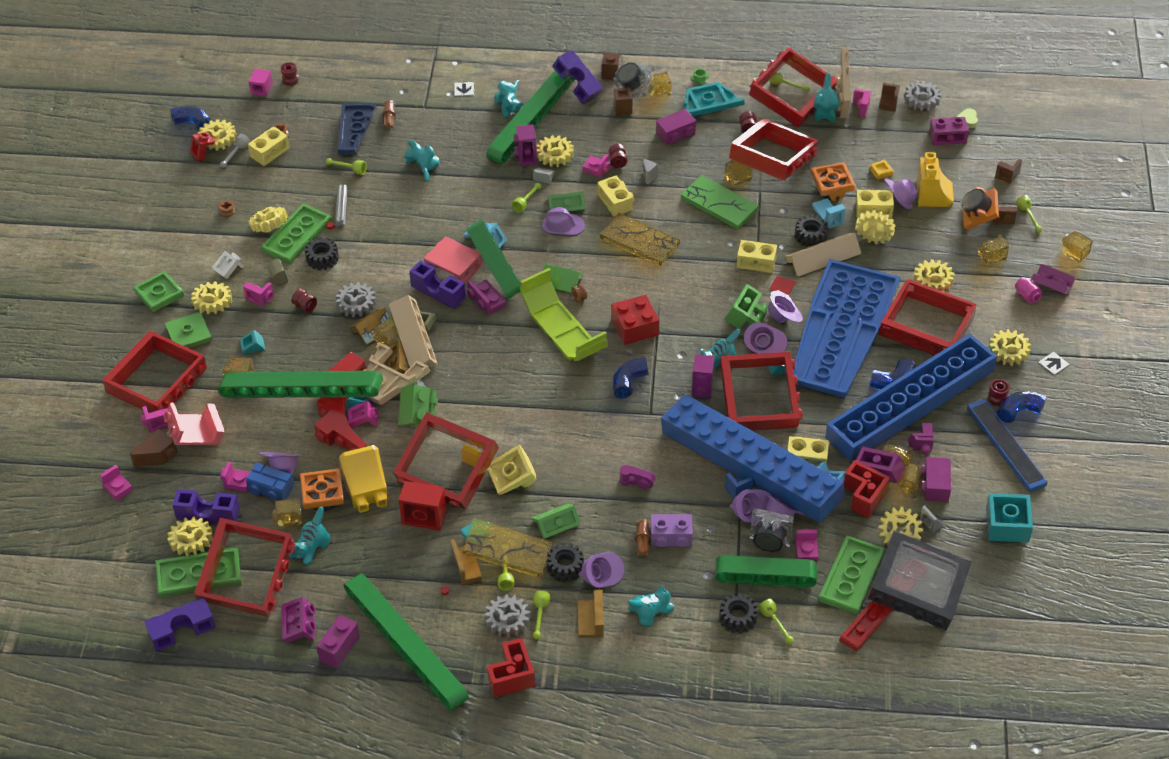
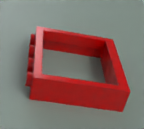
[748,47,837,128]
[729,118,818,181]
[879,279,977,356]
[102,331,207,413]
[720,352,803,431]
[393,412,499,509]
[194,518,295,617]

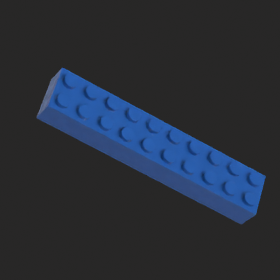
[825,334,997,463]
[661,394,844,523]

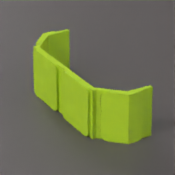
[520,268,608,361]

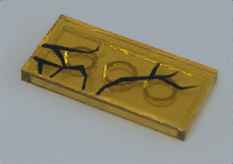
[600,213,680,266]
[462,518,552,578]

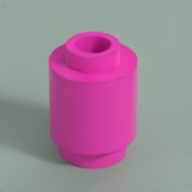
[1015,277,1042,304]

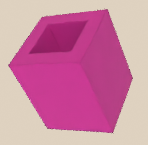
[249,68,273,97]

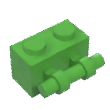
[724,284,768,329]
[398,385,438,430]

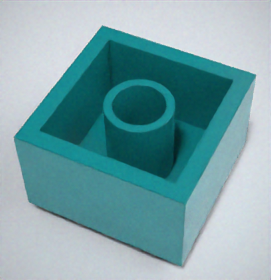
[986,493,1033,542]

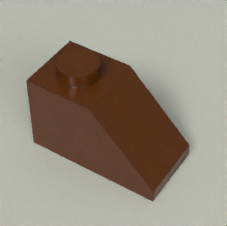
[601,53,623,81]
[130,429,178,467]

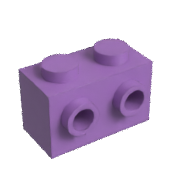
[651,514,693,547]

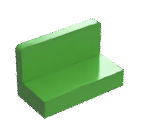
[547,191,586,211]
[543,264,584,293]
[532,504,581,539]

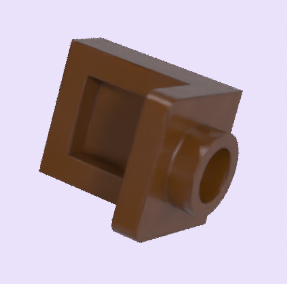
[992,206,1017,224]

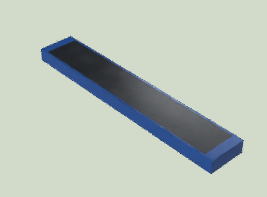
[967,399,1048,493]

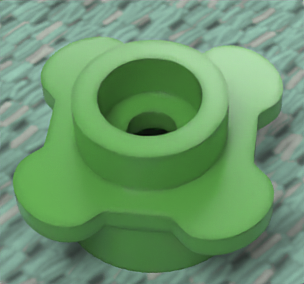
[690,68,710,84]

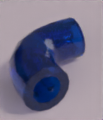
[170,105,212,131]
[612,357,649,399]
[869,359,916,390]
[997,391,1047,423]

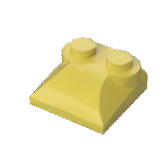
[488,445,536,495]

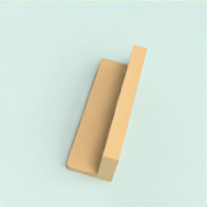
[785,233,861,276]
[389,295,438,368]

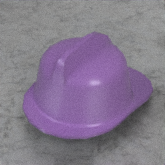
[885,178,917,210]
[542,207,585,235]
[768,291,803,323]
[744,323,787,354]
[259,452,302,474]
[729,490,772,522]
[765,494,805,523]
[578,552,624,588]

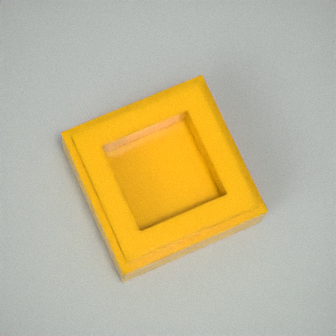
[869,160,894,180]
[461,444,482,467]

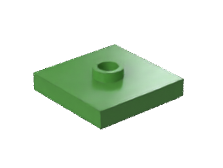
[133,271,185,313]
[165,312,212,348]

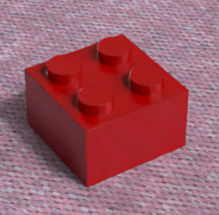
[611,295,660,345]
[398,481,447,531]

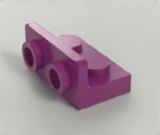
[1031,264,1076,294]
[467,279,507,315]
[282,596,316,643]

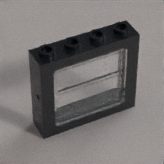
[867,531,972,631]

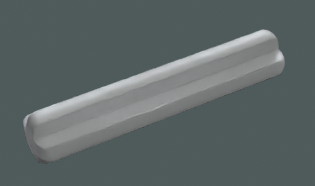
[335,184,347,226]

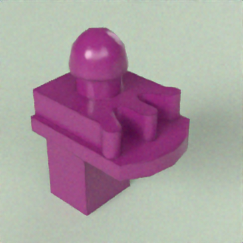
[908,423,934,455]

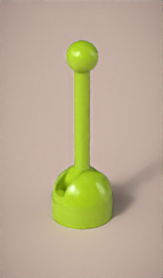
[770,72,810,92]
[326,158,367,175]
[511,183,541,213]
[1016,196,1042,233]
[498,547,514,591]
[533,591,550,640]
[758,599,794,644]

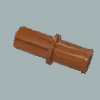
[382,100,396,130]
[635,519,651,557]

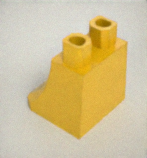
[916,152,954,207]
[339,445,388,513]

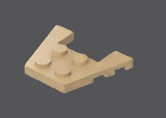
[835,47,851,118]
[363,342,431,405]

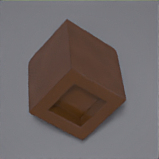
[879,83,900,111]
[614,87,633,116]
[995,159,1022,184]

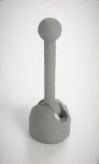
[220,134,250,168]

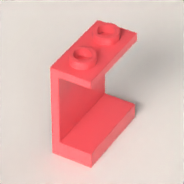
[424,236,482,283]
[164,403,225,445]

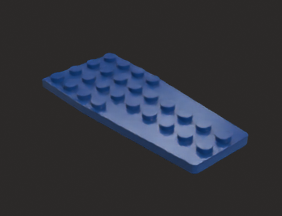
[793,259,900,397]

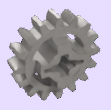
[904,81,942,111]
[336,282,376,317]
[484,594,530,638]

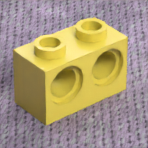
[248,126,290,166]
[598,175,634,217]
[855,190,894,218]
[737,240,777,273]
[788,436,829,467]

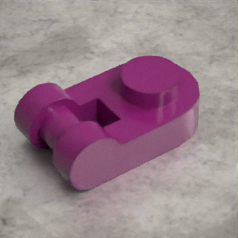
[619,465,656,489]

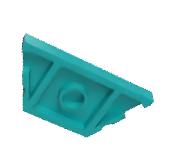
[684,82,745,117]

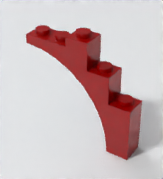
[314,352,367,451]

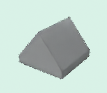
[642,159,658,184]

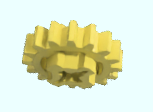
[198,119,237,151]
[536,135,574,167]
[249,207,288,232]
[855,210,895,244]
[913,259,954,292]
[191,282,232,314]
[989,329,1031,366]
[878,507,923,545]
[168,517,213,556]

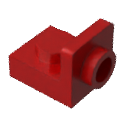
[190,132,215,161]

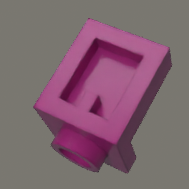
[853,89,871,117]
[583,154,611,178]
[243,282,274,307]
[348,401,379,428]
[141,406,168,433]
[220,462,250,492]
[100,465,133,501]
[795,529,818,562]

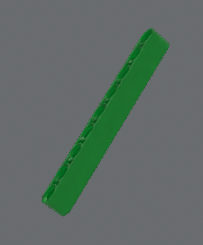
[486,70,576,164]
[218,371,383,398]
[343,573,469,711]

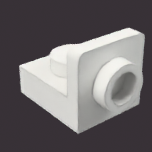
[212,251,244,279]

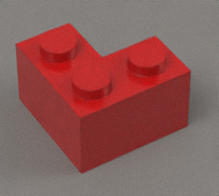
[844,460,890,519]
[487,638,535,698]

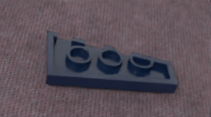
[338,103,377,155]

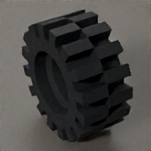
[795,215,828,247]
[305,237,339,271]
[547,543,584,582]
[719,593,758,634]

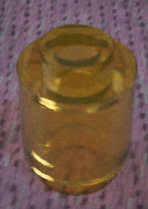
[883,444,912,468]
[898,464,921,494]

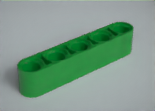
[466,219,521,299]
[715,555,817,587]

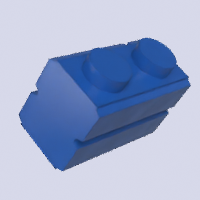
[246,463,294,502]

